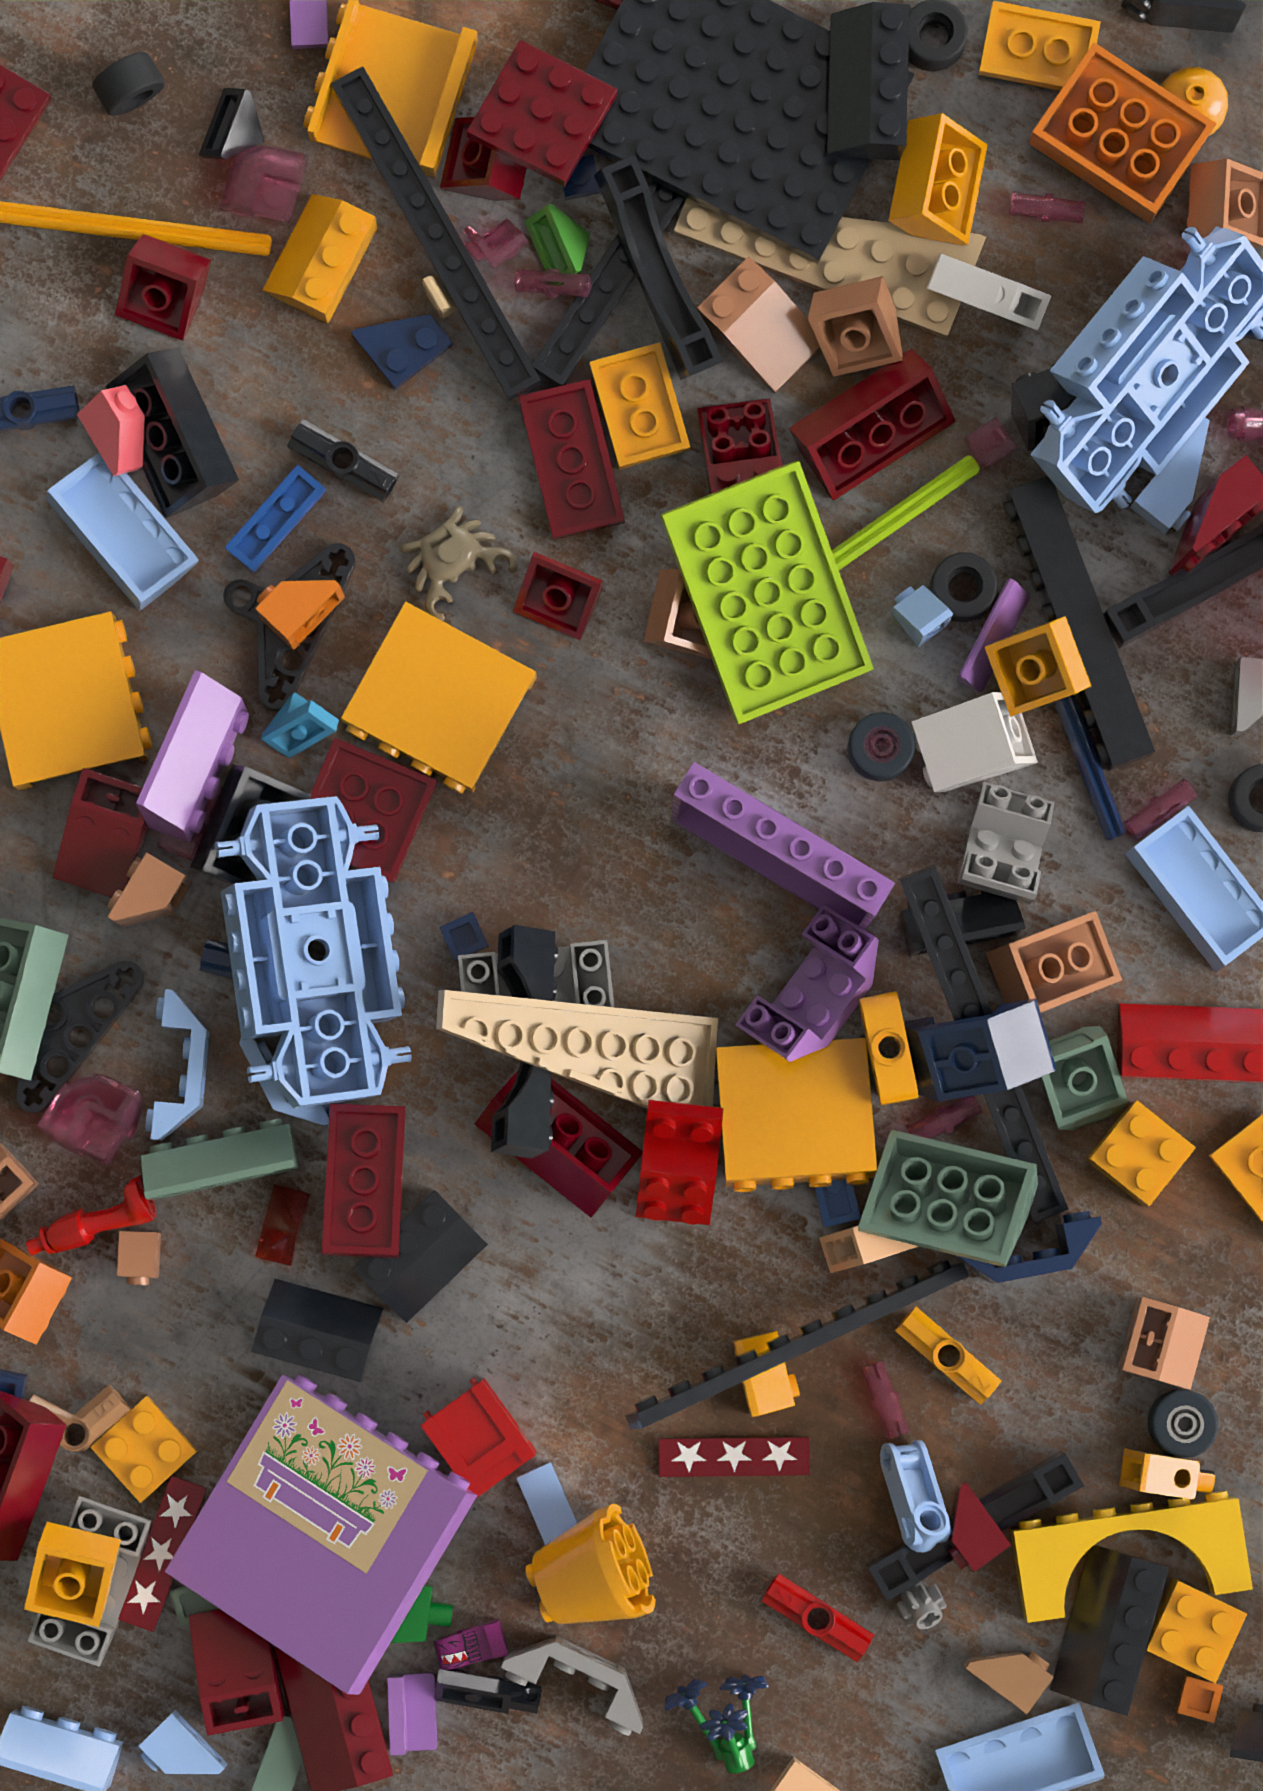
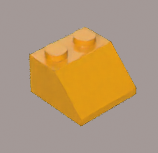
[732,1331,800,1417]

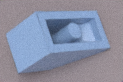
[891,585,953,647]
[139,1709,228,1774]

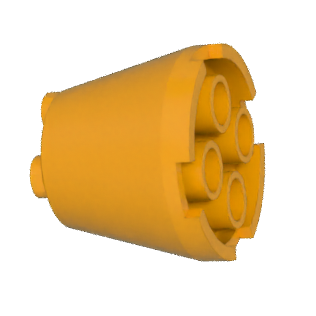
[526,1504,656,1624]

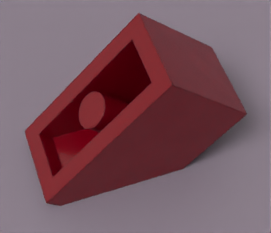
[948,1482,1011,1572]

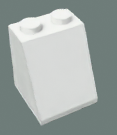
[912,692,1038,792]

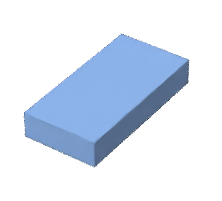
[516,1462,577,1545]

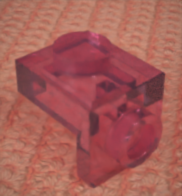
[463,218,528,269]

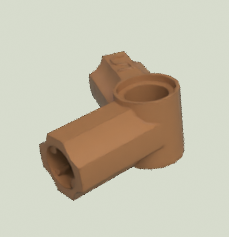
[29,1385,131,1452]

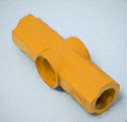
[894,1306,1002,1405]

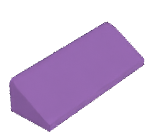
[957,578,1030,693]

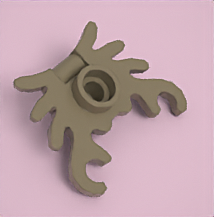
[399,505,517,621]

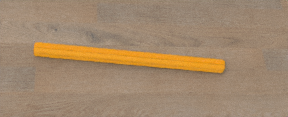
[0,201,272,256]

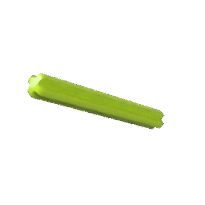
[831,455,980,570]

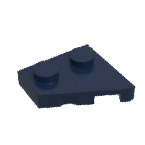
[351,314,453,390]

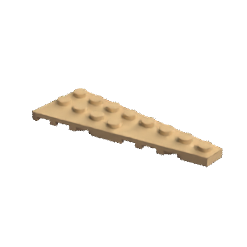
[673,198,986,339]
[436,990,718,1109]

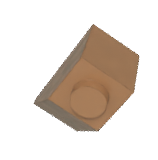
[963,1651,1054,1714]

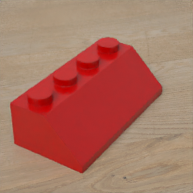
[1117,1003,1263,1084]

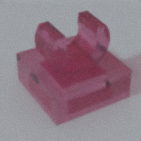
[965,417,1017,469]

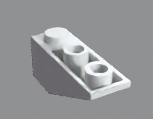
[927,253,1051,330]

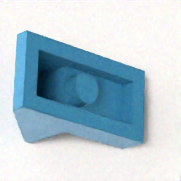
[261,692,339,758]

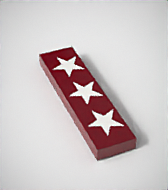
[659,1437,810,1477]
[118,1475,208,1632]

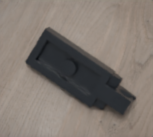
[434,1669,542,1714]

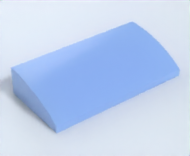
[46,453,199,612]
[1125,806,1263,972]
[935,1702,1105,1791]

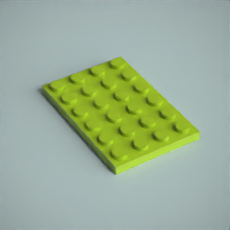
[659,460,874,724]

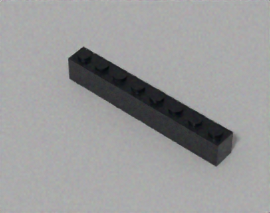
[1003,476,1155,771]

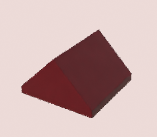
[513,552,603,640]

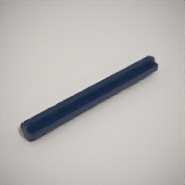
[1054,695,1125,840]

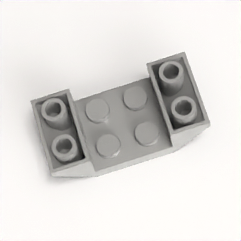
[957,782,1055,904]
[458,940,614,1007]
[27,1496,151,1667]
[501,1635,643,1736]

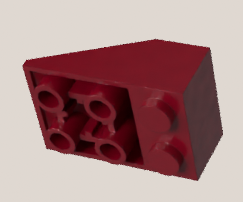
[697,398,783,495]
[1168,455,1263,576]
[52,768,148,898]
[188,1609,285,1736]

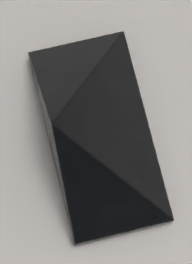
[199,88,265,160]

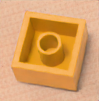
[984,616,1091,717]
[1085,1100,1196,1207]
[24,1522,121,1627]
[1146,1578,1247,1684]

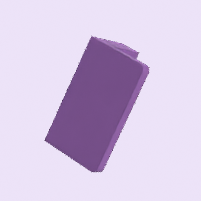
[387,1672,437,1755]

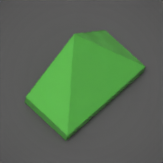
[524,204,590,287]

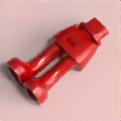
[26,1175,157,1256]

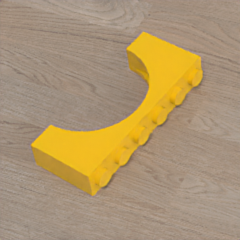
[1010,1491,1253,1623]

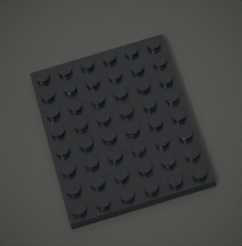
[585,0,915,265]

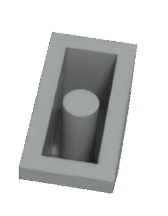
[1231,657,1263,736]

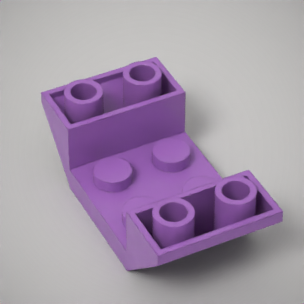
[735,904,879,1062]

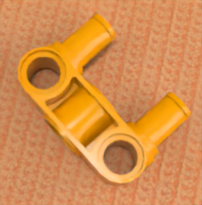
[859,991,918,1106]

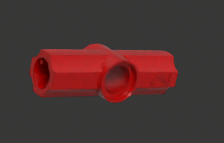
[761,1573,875,1663]

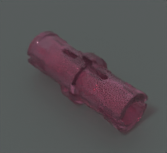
[1009,191,1086,224]
[514,268,591,298]
[1124,778,1198,840]
[906,1096,983,1139]
[861,1360,910,1440]

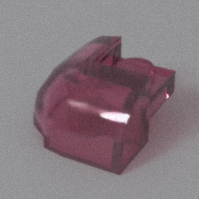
[219,146,308,223]
[37,1073,142,1165]

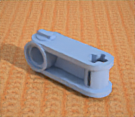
[880,1440,952,1552]

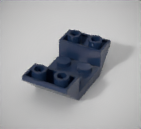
[904,998,1056,1102]
[949,1211,1102,1283]

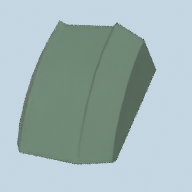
[1039,1026,1128,1131]

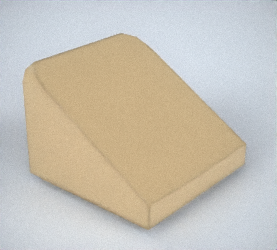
[422,275,458,319]

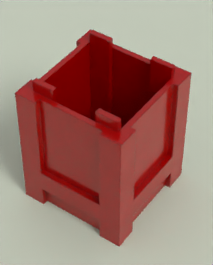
[420,1377,537,1498]

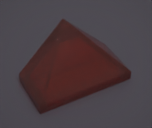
[255,1184,311,1266]

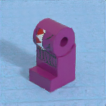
[433,1619,509,1670]

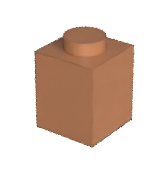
[117,1231,161,1285]

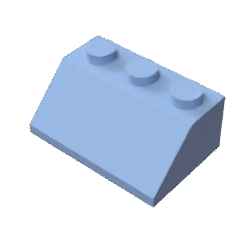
[0,1706,124,1791]

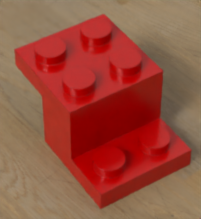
[635,1100,724,1225]

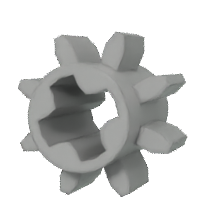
[897,1581,947,1629]

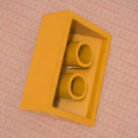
[888,113,987,246]
[262,194,378,324]

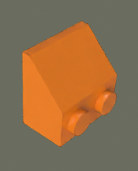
[255,580,345,650]
[0,1238,72,1345]

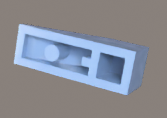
[1130,417,1210,535]

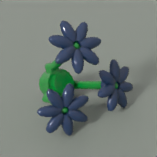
[664,1674,769,1774]

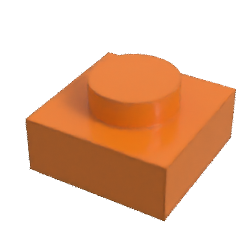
[1175,1675,1224,1723]

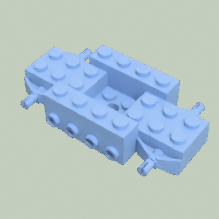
[1030,226,1263,513]
[215,796,412,1109]

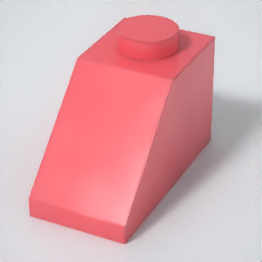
[77,385,145,476]

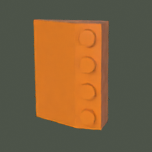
[1028,42,1217,224]

